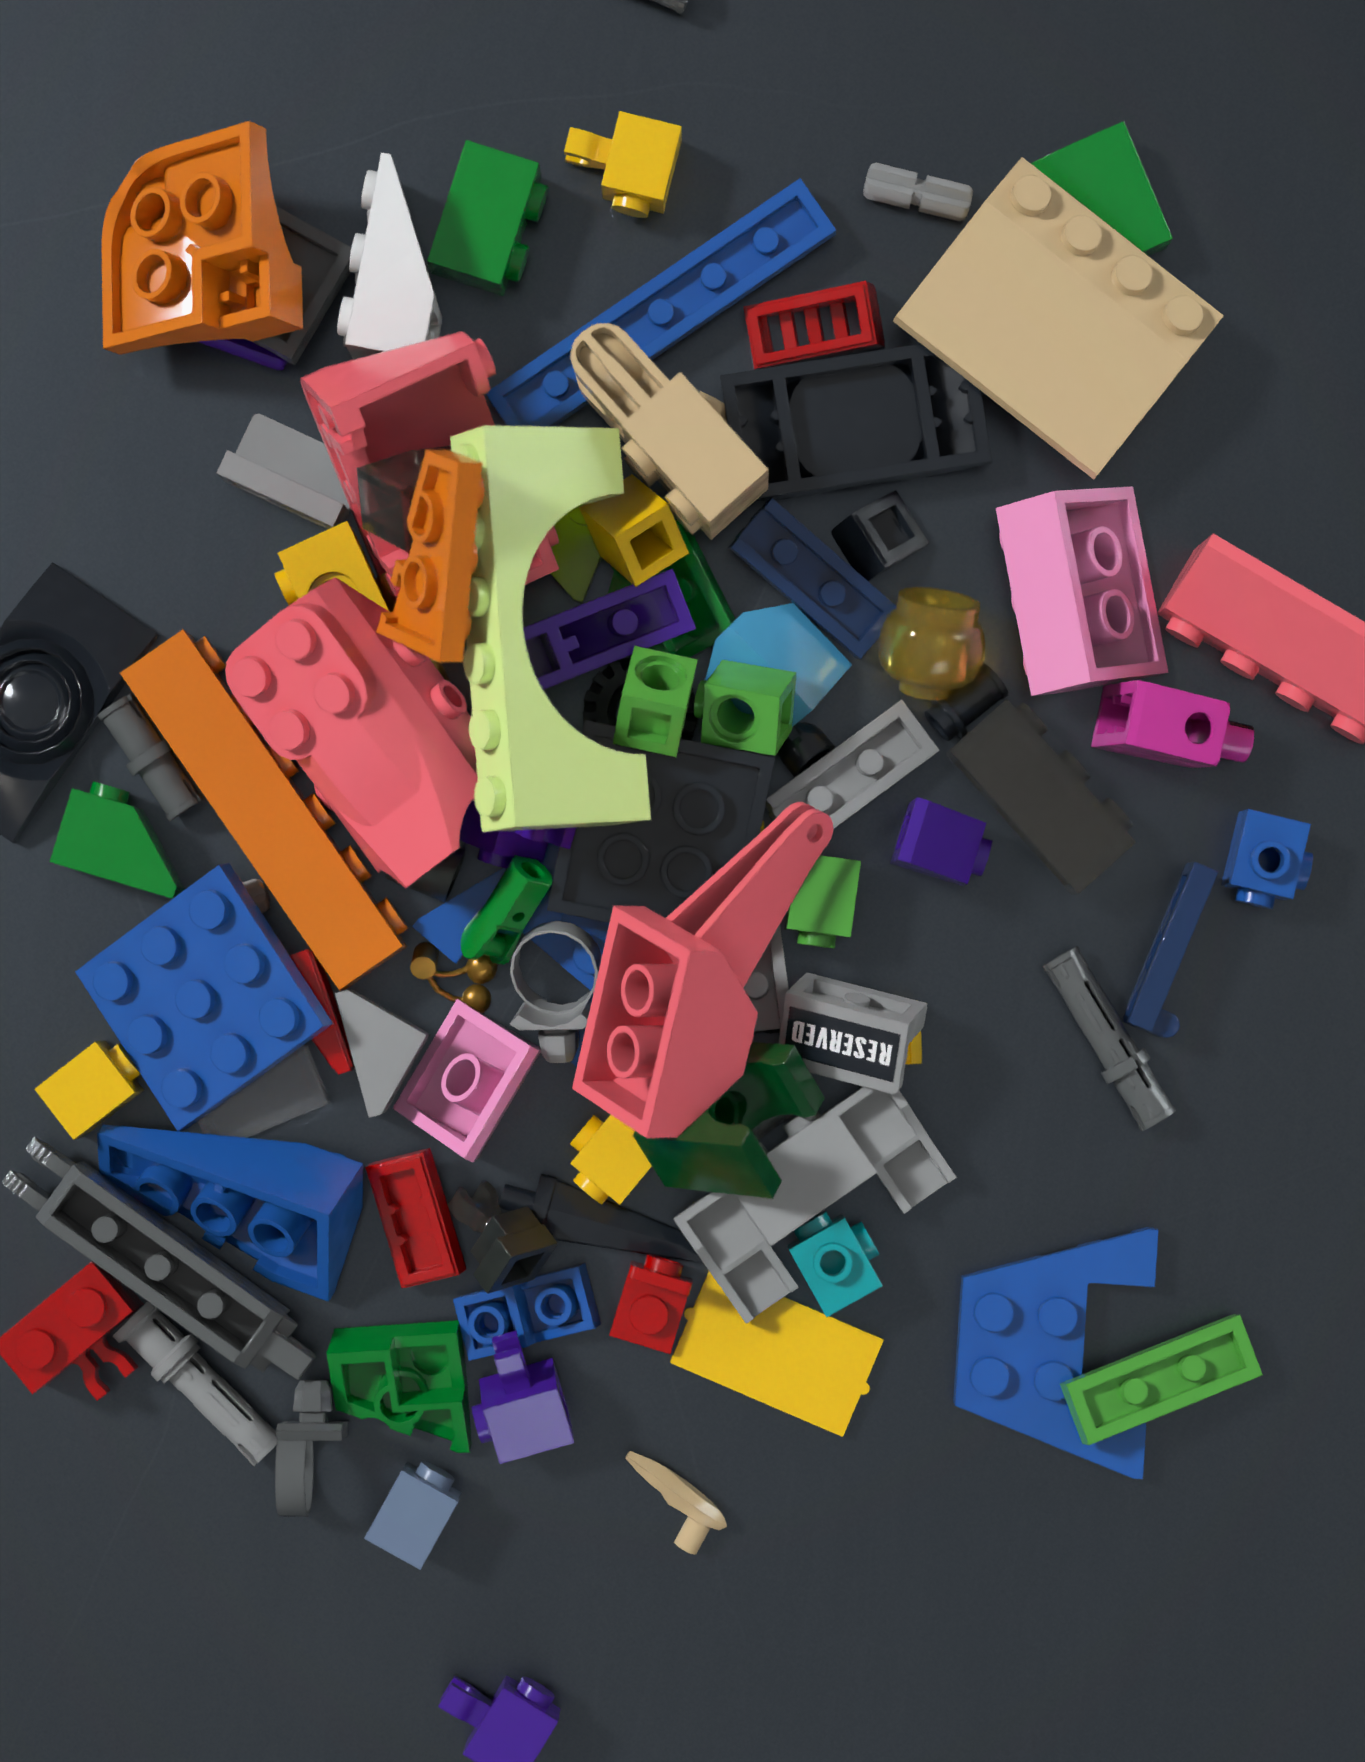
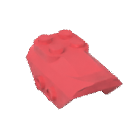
[225,577,478,889]

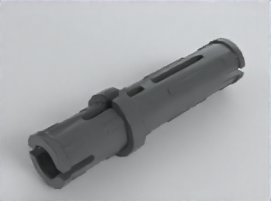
[1042,946,1176,1131]

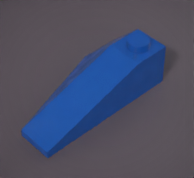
[97,1124,363,1302]

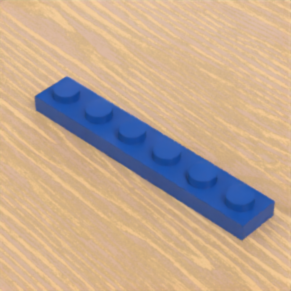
[486,178,836,427]

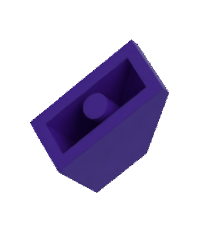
[890,797,993,886]

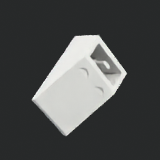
[337,153,443,360]

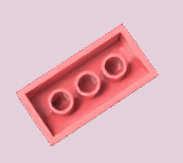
[1157,534,1365,744]

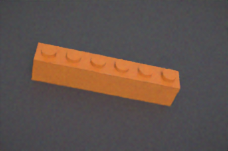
[120,629,408,990]

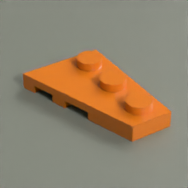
[376,450,484,662]

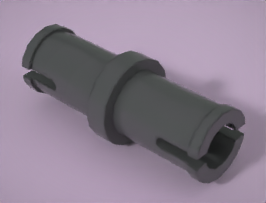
[97,693,203,821]

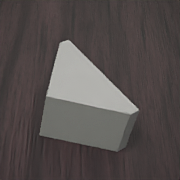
[335,990,431,1118]

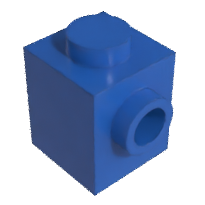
[1221,809,1313,909]

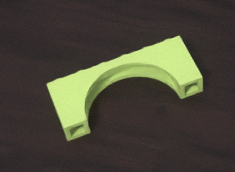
[450,425,651,832]

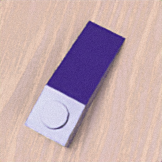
[523,569,696,690]

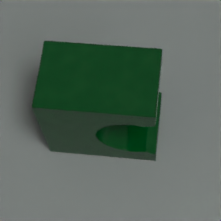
[633,1042,825,1199]

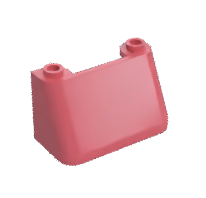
[300,331,559,604]

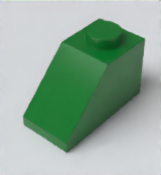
[50,781,185,899]

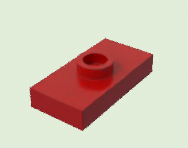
[365,1148,467,1289]

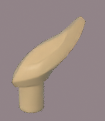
[625,1451,727,1554]

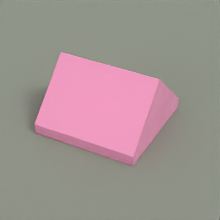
[393,999,541,1163]

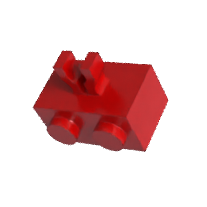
[0,1261,144,1401]

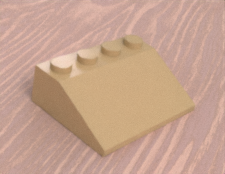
[893,157,1224,480]

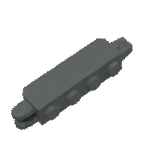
[2,1137,316,1380]

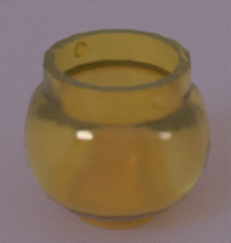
[878,587,986,700]

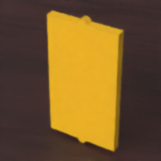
[670,1271,884,1437]

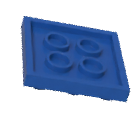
[75,863,334,1132]

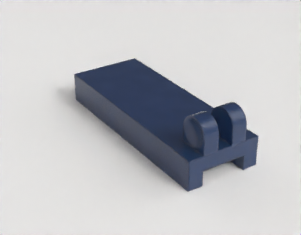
[728,498,902,659]
[1121,862,1219,1038]

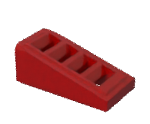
[744,281,885,369]
[289,949,355,1075]

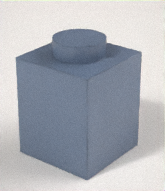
[364,1461,462,1570]

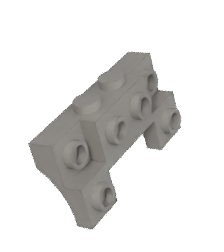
[673,1087,957,1324]

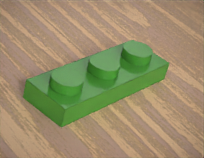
[1060,1314,1263,1445]

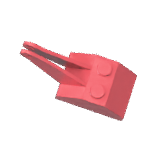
[572,802,833,1138]

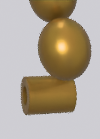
[410,942,497,1013]

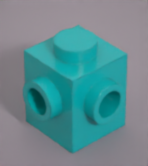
[787,1211,883,1318]

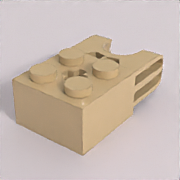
[570,323,768,540]

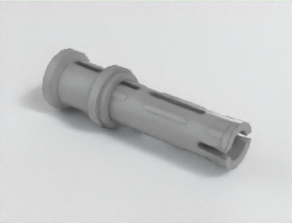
[112,1301,277,1466]

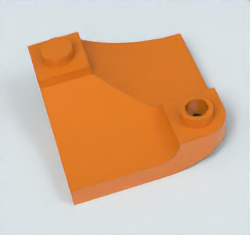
[101,121,303,355]

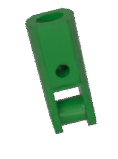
[461,855,553,965]

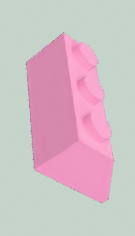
[996,486,1169,696]

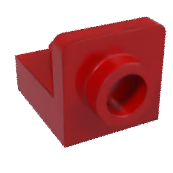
[609,1254,693,1354]

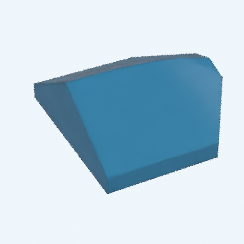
[704,603,852,727]

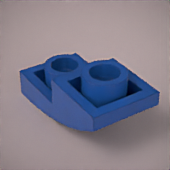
[453,1263,601,1361]

